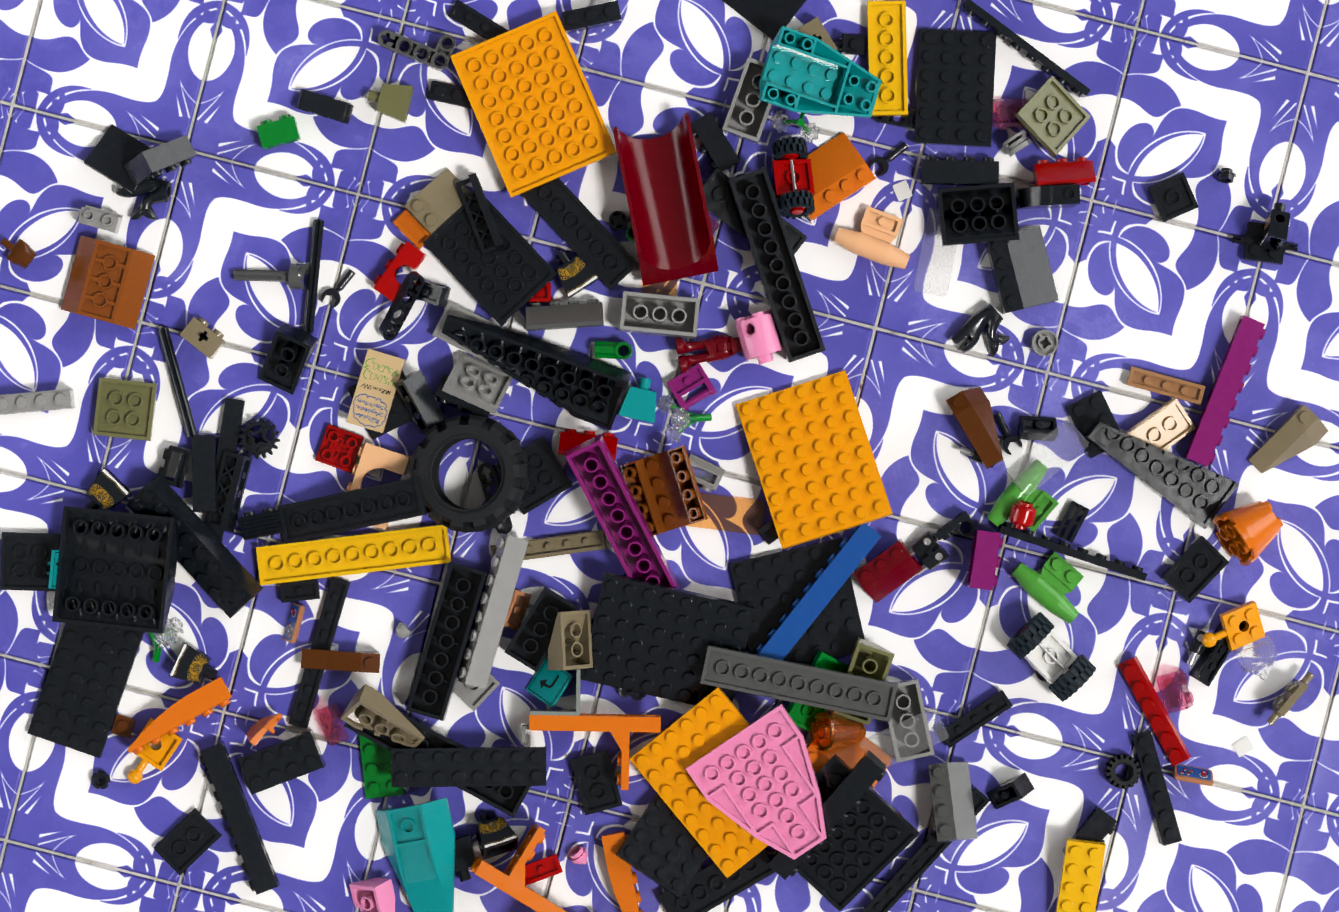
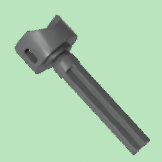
[233,263,308,290]

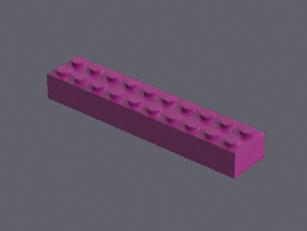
[565,434,681,589]

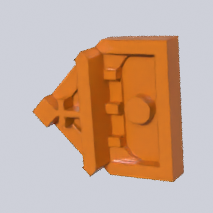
[246,713,283,746]

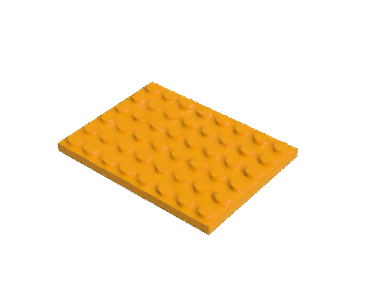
[450,11,617,198]
[736,370,893,550]
[630,687,768,878]

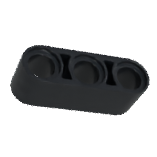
[295,89,354,124]

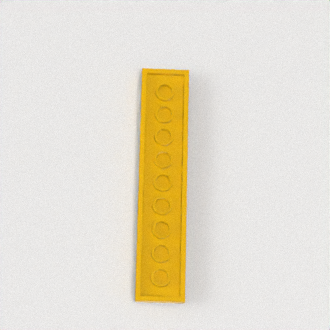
[256,525,452,585]

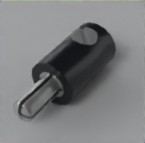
[1187,629,1206,666]

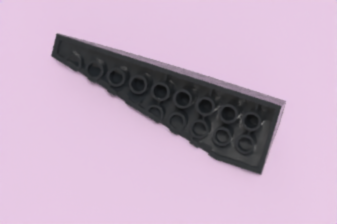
[442,315,632,430]

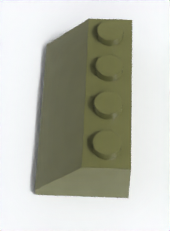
[833,637,895,725]

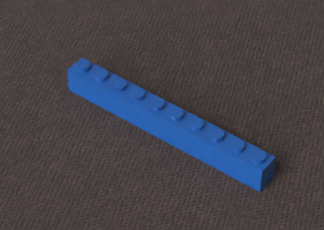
[754,524,882,660]

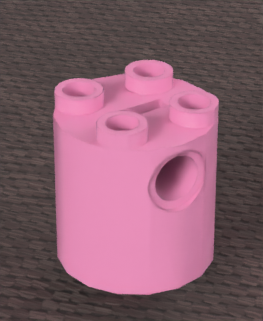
[735,310,783,365]

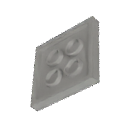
[442,352,513,414]

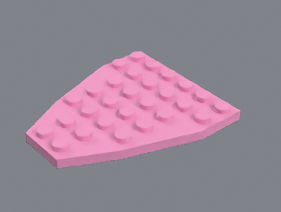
[686,704,827,860]

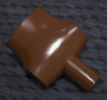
[0,238,37,269]

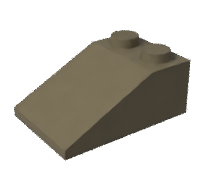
[405,168,472,235]
[548,610,593,670]

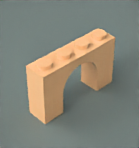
[346,443,411,530]

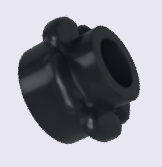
[1217,168,1236,183]
[91,770,110,789]

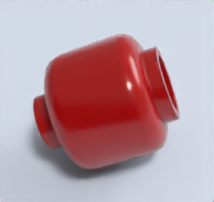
[1009,500,1036,530]

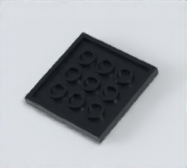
[616,792,708,899]

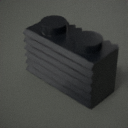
[240,507,283,540]

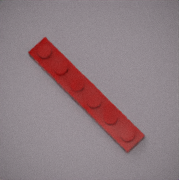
[1118,656,1191,766]

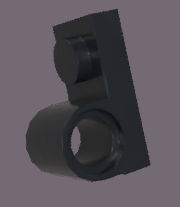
[407,280,451,307]
[934,511,975,541]

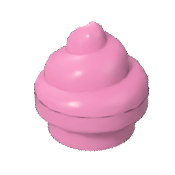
[569,845,588,865]

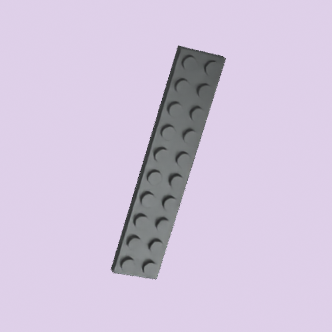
[700,645,898,722]

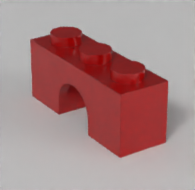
[373,241,427,302]

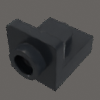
[838,33,866,56]

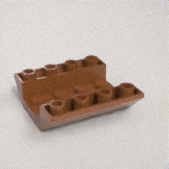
[61,236,155,330]
[620,445,708,536]

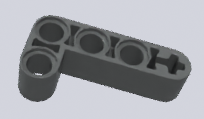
[378,30,457,71]

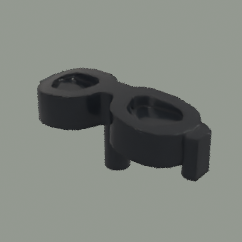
[617,687,646,701]

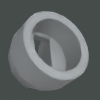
[395,622,412,638]

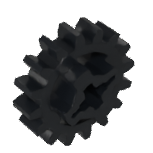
[238,417,281,459]

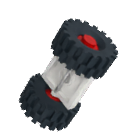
[1006,612,1096,702]

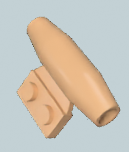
[833,206,910,269]

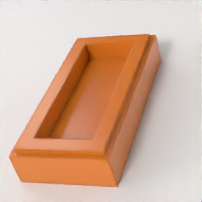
[392,209,431,250]

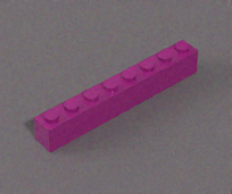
[1184,315,1266,467]

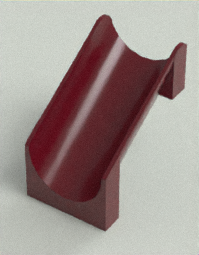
[612,113,719,286]

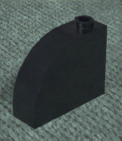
[1017,184,1080,209]

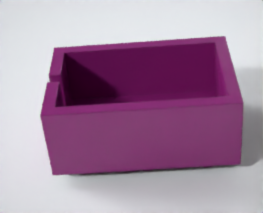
[966,530,1003,591]

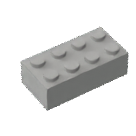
[722,57,772,144]
[620,291,700,339]
[887,678,935,763]

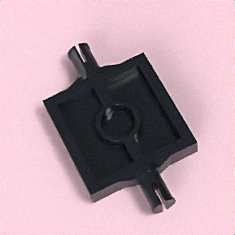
[1232,221,1298,265]

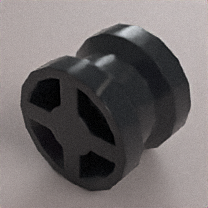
[609,211,628,231]

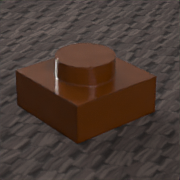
[111,714,136,738]

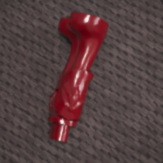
[675,334,743,373]

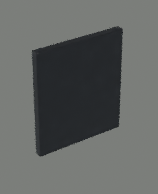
[84,124,151,193]

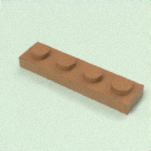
[1126,366,1206,405]

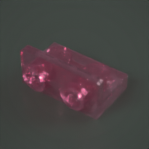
[992,98,1029,129]
[1156,669,1194,714]
[316,704,349,746]

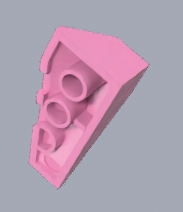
[349,877,395,912]

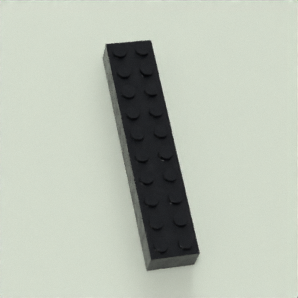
[727,167,825,363]
[344,710,531,818]

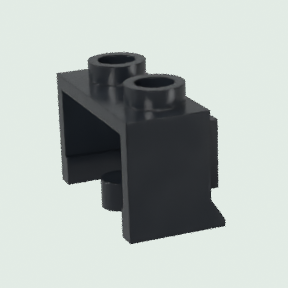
[157,445,192,488]

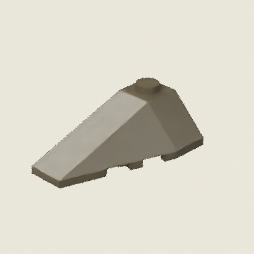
[1248,404,1328,473]
[340,684,425,748]

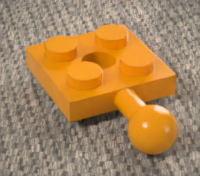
[1201,600,1265,651]
[127,718,183,784]

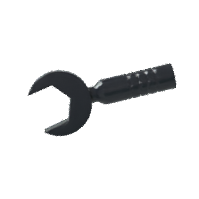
[869,142,908,177]
[321,269,356,308]
[994,412,1022,455]

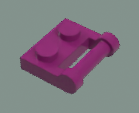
[667,363,717,411]

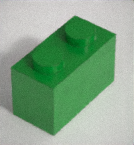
[257,114,301,150]

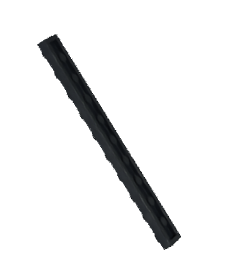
[861,787,990,912]

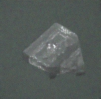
[1234,636,1277,681]

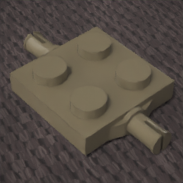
[1266,671,1315,726]

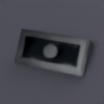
[1017,415,1058,441]

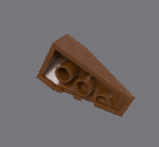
[946,387,1003,469]

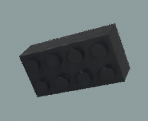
[504,586,578,672]
[238,730,326,795]

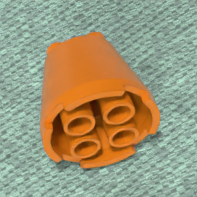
[1213,501,1283,566]

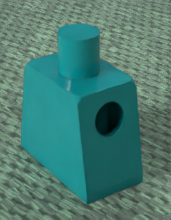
[619,377,657,423]

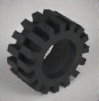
[1105,754,1141,789]

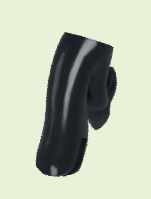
[116,178,172,220]
[951,304,1010,357]

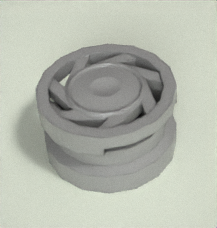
[1002,130,1032,157]
[1030,330,1059,356]

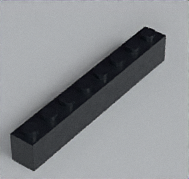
[199,742,280,895]
[768,750,886,880]

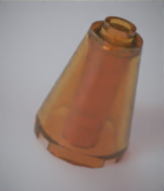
[811,712,866,751]

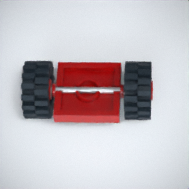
[772,136,815,219]

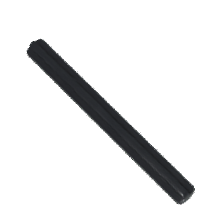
[303,219,324,333]
[158,327,197,439]

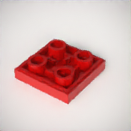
[315,424,365,473]

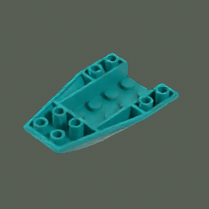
[759,26,882,118]
[375,797,455,912]

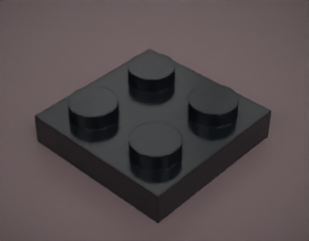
[1148,172,1199,222]

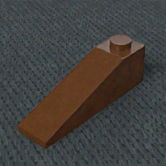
[301,648,380,673]

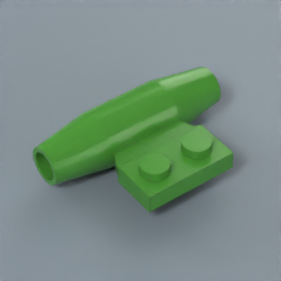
[986,459,1059,532]
[1011,552,1084,624]

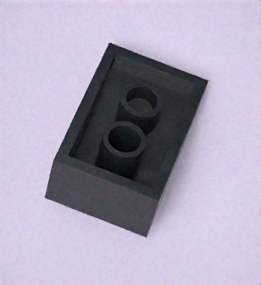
[258,323,318,395]

